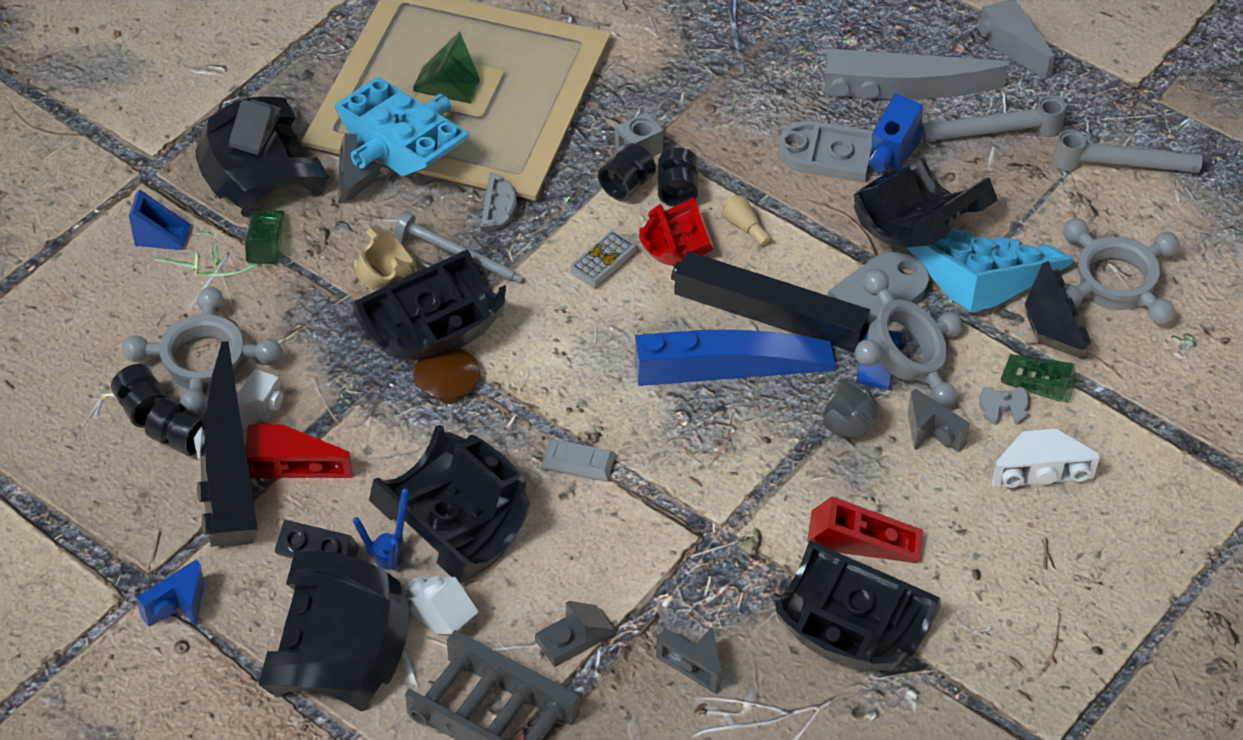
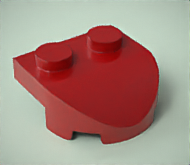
[639,197,715,266]

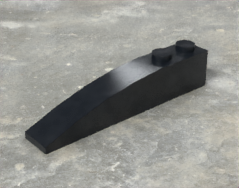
[197,341,258,547]

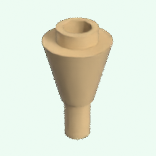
[722,195,771,247]

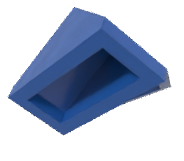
[129,190,190,250]

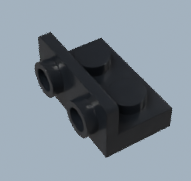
[274,519,359,559]

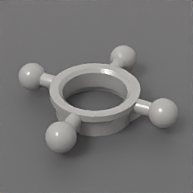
[1061,218,1180,324]
[855,269,963,408]
[122,287,282,413]

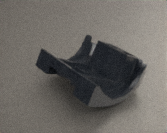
[195,96,329,217]
[853,158,998,248]
[353,249,506,359]
[369,425,530,584]
[774,540,941,670]
[258,551,409,711]

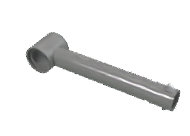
[922,95,1066,143]
[1053,130,1202,174]

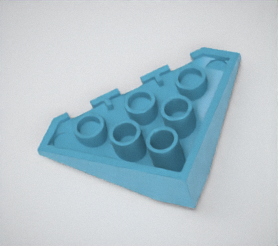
[907,228,1074,313]

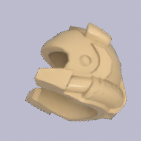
[354,225,417,292]

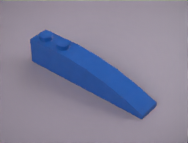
[634,330,836,386]

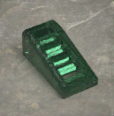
[245,209,285,264]
[1001,354,1077,403]

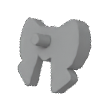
[979,387,1028,425]

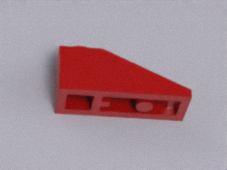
[246,423,352,478]
[807,496,923,563]

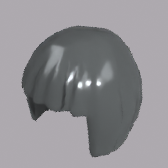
[823,378,879,438]

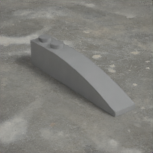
[824,48,1008,99]

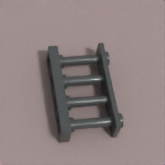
[405,630,579,740]

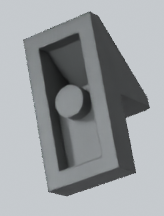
[229,99,281,155]
[338,133,381,204]
[908,389,970,452]
[535,601,616,667]
[656,627,721,694]

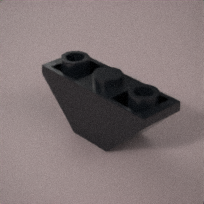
[1024,261,1091,359]

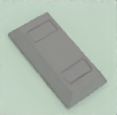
[541,439,616,482]

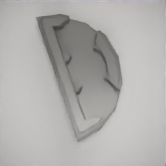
[480,172,517,232]

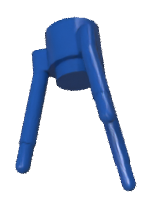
[353,488,409,570]

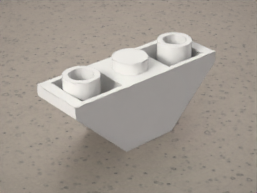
[992,429,1099,488]

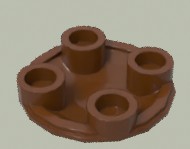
[414,349,480,405]

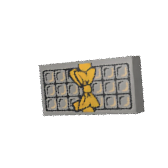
[570,230,636,289]

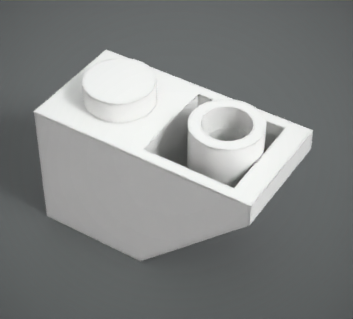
[403,576,479,634]

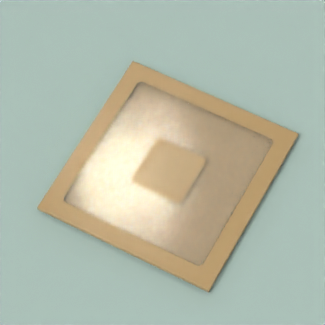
[301,0,611,201]

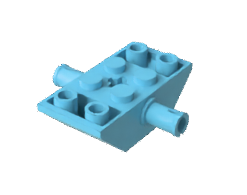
[335,76,469,176]

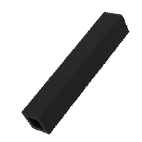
[671,251,871,353]

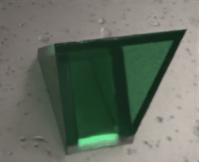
[413,31,480,104]

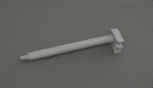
[394,211,523,283]

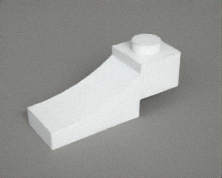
[194,369,283,460]

